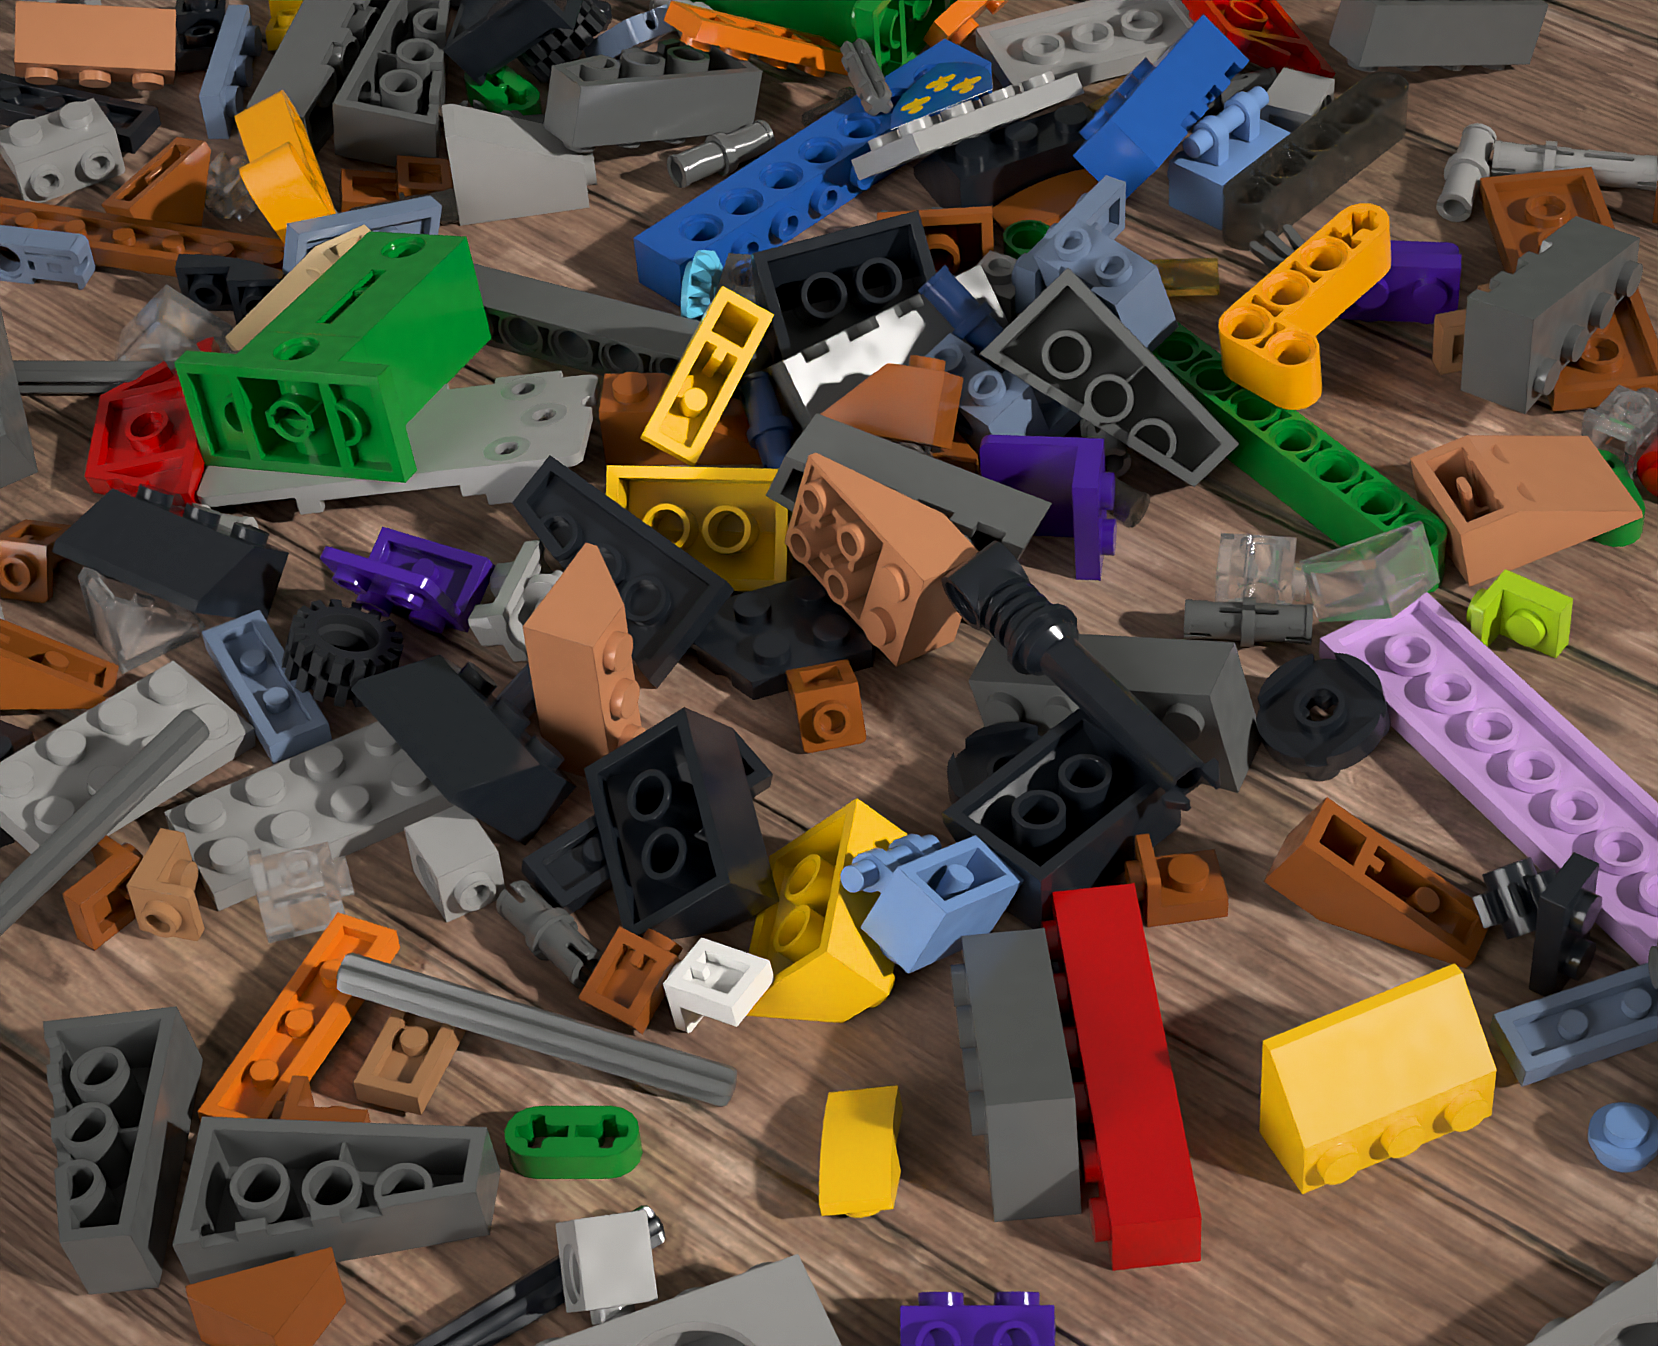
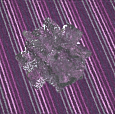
[204,151,258,222]

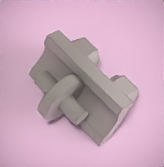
[468,540,563,662]

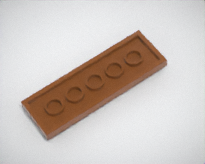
[1479,167,1658,411]

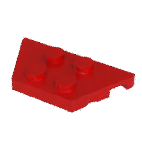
[1181,0,1336,79]
[84,337,222,507]

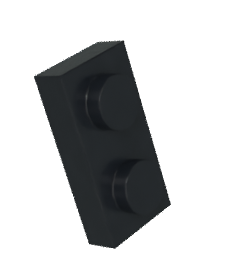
[1529,852,1602,997]

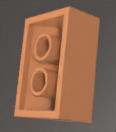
[14,1,176,91]
[522,543,646,777]

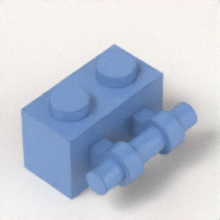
[1167,86,1291,230]
[840,834,1024,974]

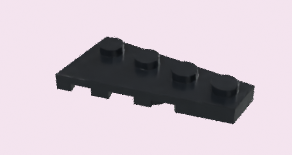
[512,455,734,688]

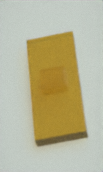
[1148,258,1219,296]

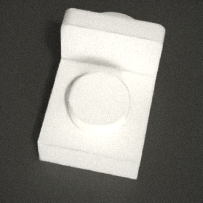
[663,937,775,1033]

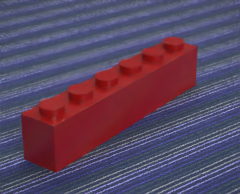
[1041,883,1202,1271]

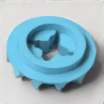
[681,250,725,321]

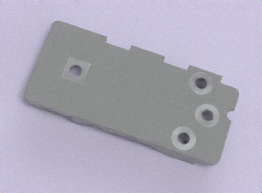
[197,370,600,515]

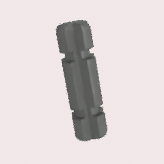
[840,38,893,117]

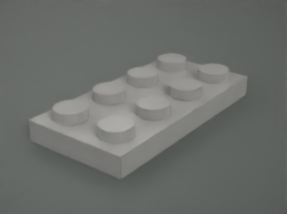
[976,0,1195,92]
[851,71,1084,181]
[0,661,255,854]
[164,721,455,911]

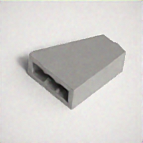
[442,104,597,226]

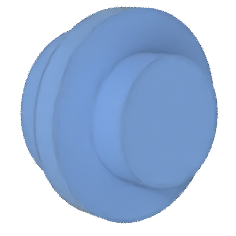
[1588,1102,1658,1173]

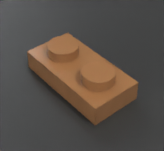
[353,1008,467,1115]

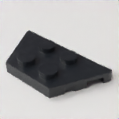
[690,574,877,700]

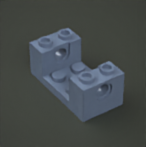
[925,217,1179,461]

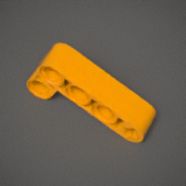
[234,90,336,245]
[1218,203,1391,410]

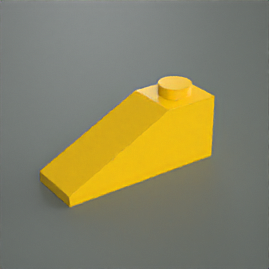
[640,286,774,467]

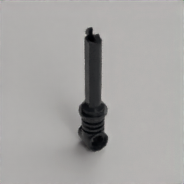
[941,540,1221,811]

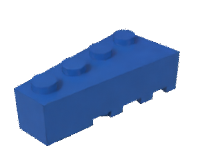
[1073,14,1250,199]

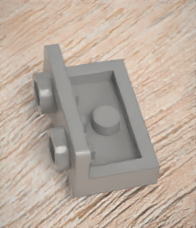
[0,98,125,203]

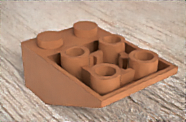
[1410,435,1643,587]
[784,453,979,667]

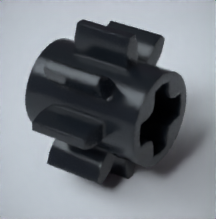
[1472,857,1556,940]

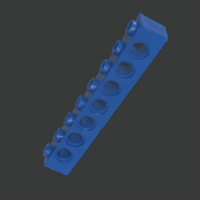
[633,39,992,307]

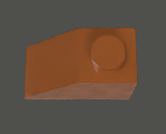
[821,355,964,450]

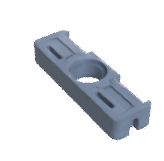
[583,4,677,61]
[0,225,96,290]

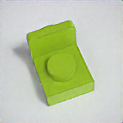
[1466,569,1573,659]

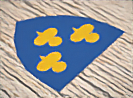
[890,62,993,130]

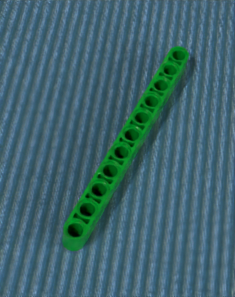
[1003,220,1448,595]

